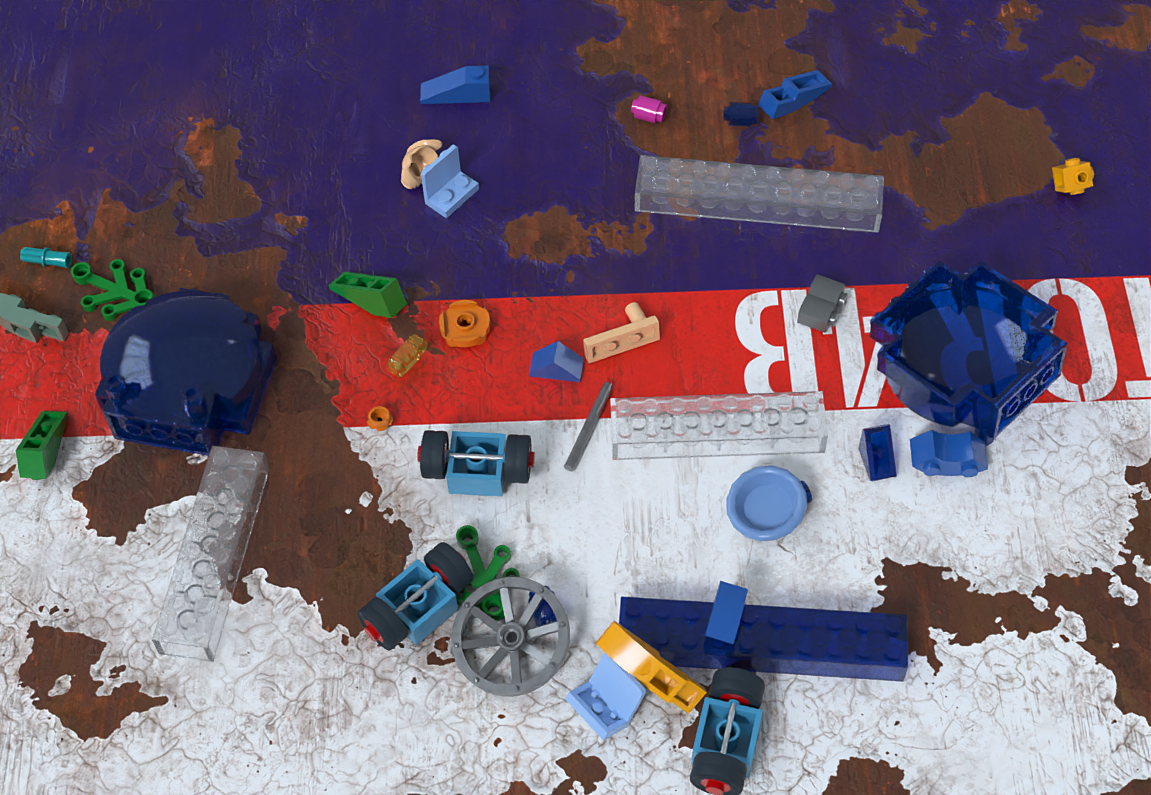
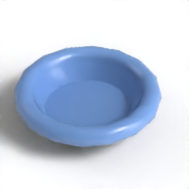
[726,465,807,542]

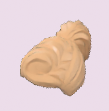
[401,139,442,189]

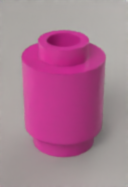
[631,95,667,124]

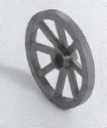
[451,577,570,697]

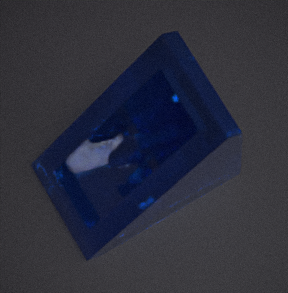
[858,424,897,481]

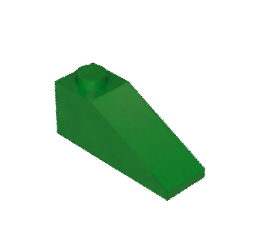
[328,272,407,318]
[16,411,68,480]

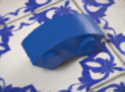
[910,430,988,477]

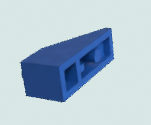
[420,66,490,104]

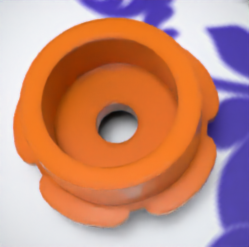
[367,406,393,431]

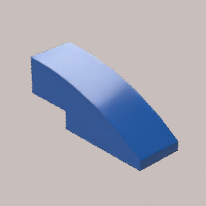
[758,70,832,119]

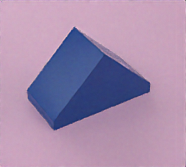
[529,341,584,382]

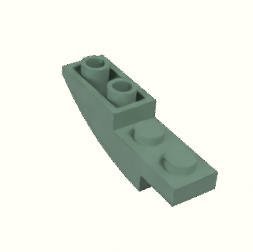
[0,293,69,343]

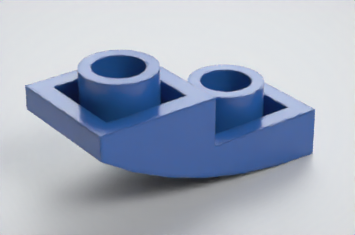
[704,581,748,644]

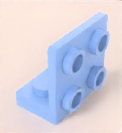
[421,144,479,218]

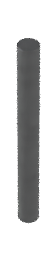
[564,382,613,471]

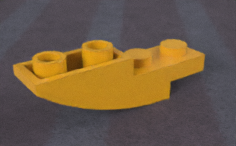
[596,621,707,714]

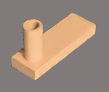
[583,302,660,363]

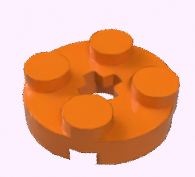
[439,300,490,347]

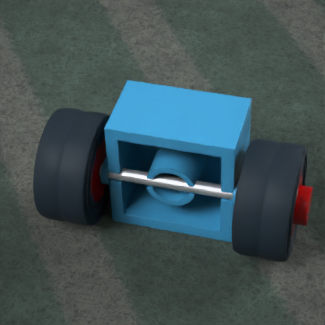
[417,430,535,496]
[357,542,473,651]
[690,667,765,795]

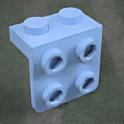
[566,653,646,741]

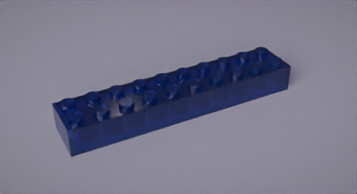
[619,596,908,682]

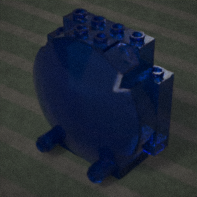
[870,260,1068,446]
[95,288,277,457]

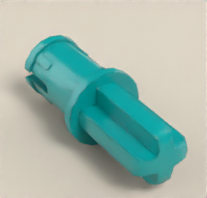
[20,247,72,268]

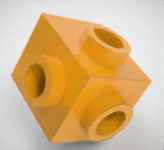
[1052,158,1094,195]

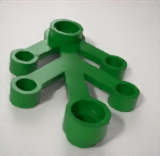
[71,259,157,321]
[456,525,520,622]

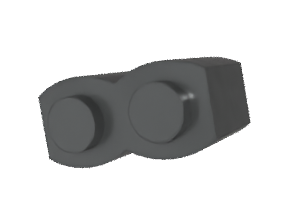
[797,274,848,333]

